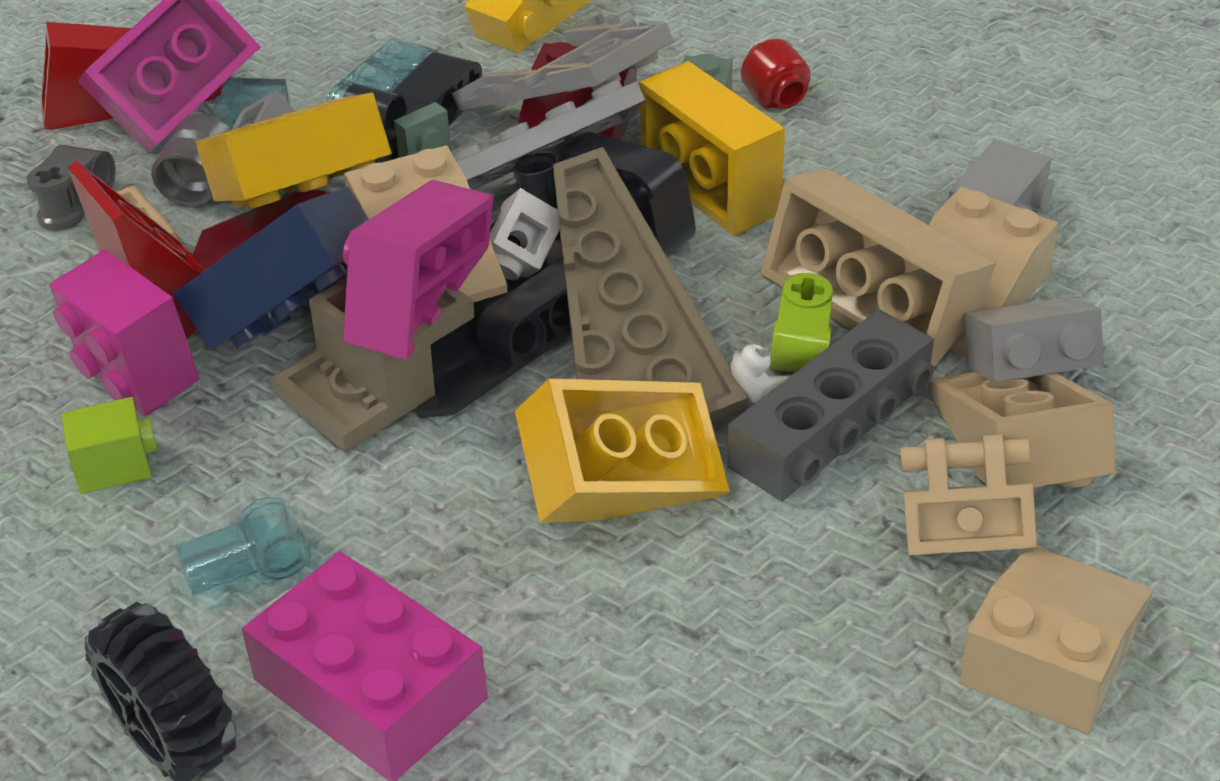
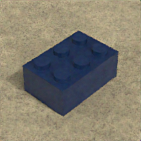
[173,187,369,351]

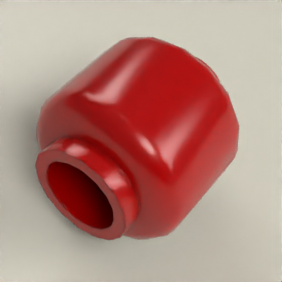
[740,38,811,109]

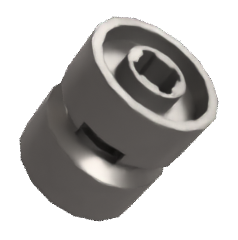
[151,114,230,207]

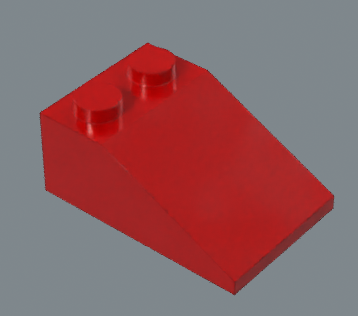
[68,160,206,339]

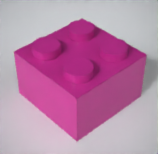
[49,249,200,416]

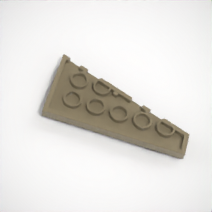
[553,147,748,423]

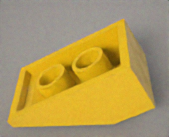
[515,378,730,523]

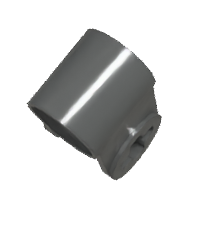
[27,145,116,230]

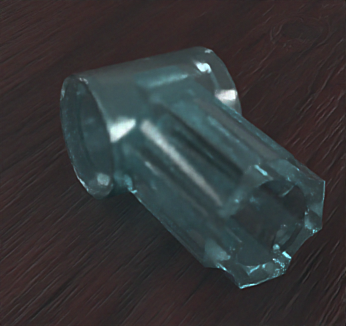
[174,497,311,596]

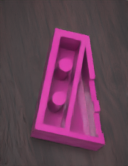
[343,179,494,361]

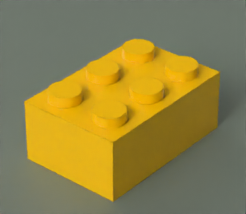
[640,61,785,236]
[195,92,391,208]

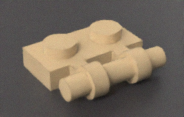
[900,434,1037,555]

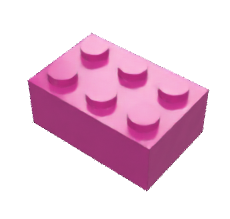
[78,0,261,153]
[241,551,488,781]

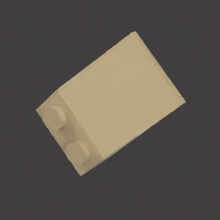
[344,145,508,302]
[929,186,1059,358]
[928,372,1116,494]
[959,547,1154,735]

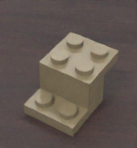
[271,277,474,453]

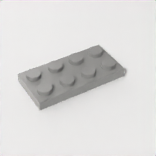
[453,80,645,190]

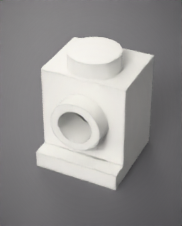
[489,188,560,280]

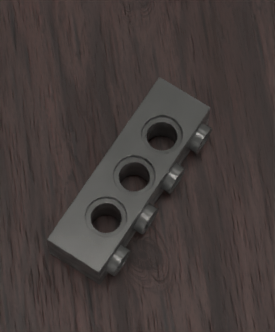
[727,309,934,502]

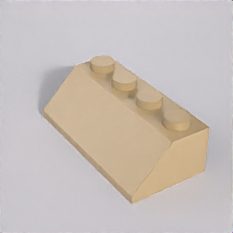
[760,168,996,367]

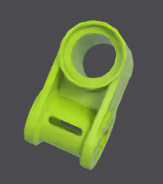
[769,272,833,373]

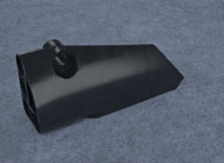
[417,132,696,418]

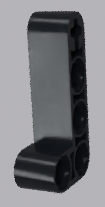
[343,52,482,163]

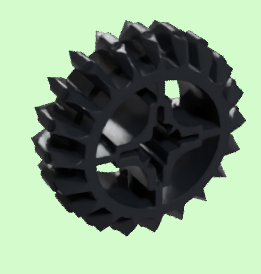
[85,602,236,781]

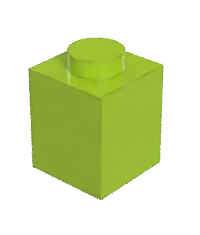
[61,397,158,494]

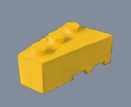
[464,0,592,53]

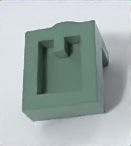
[394,102,454,158]

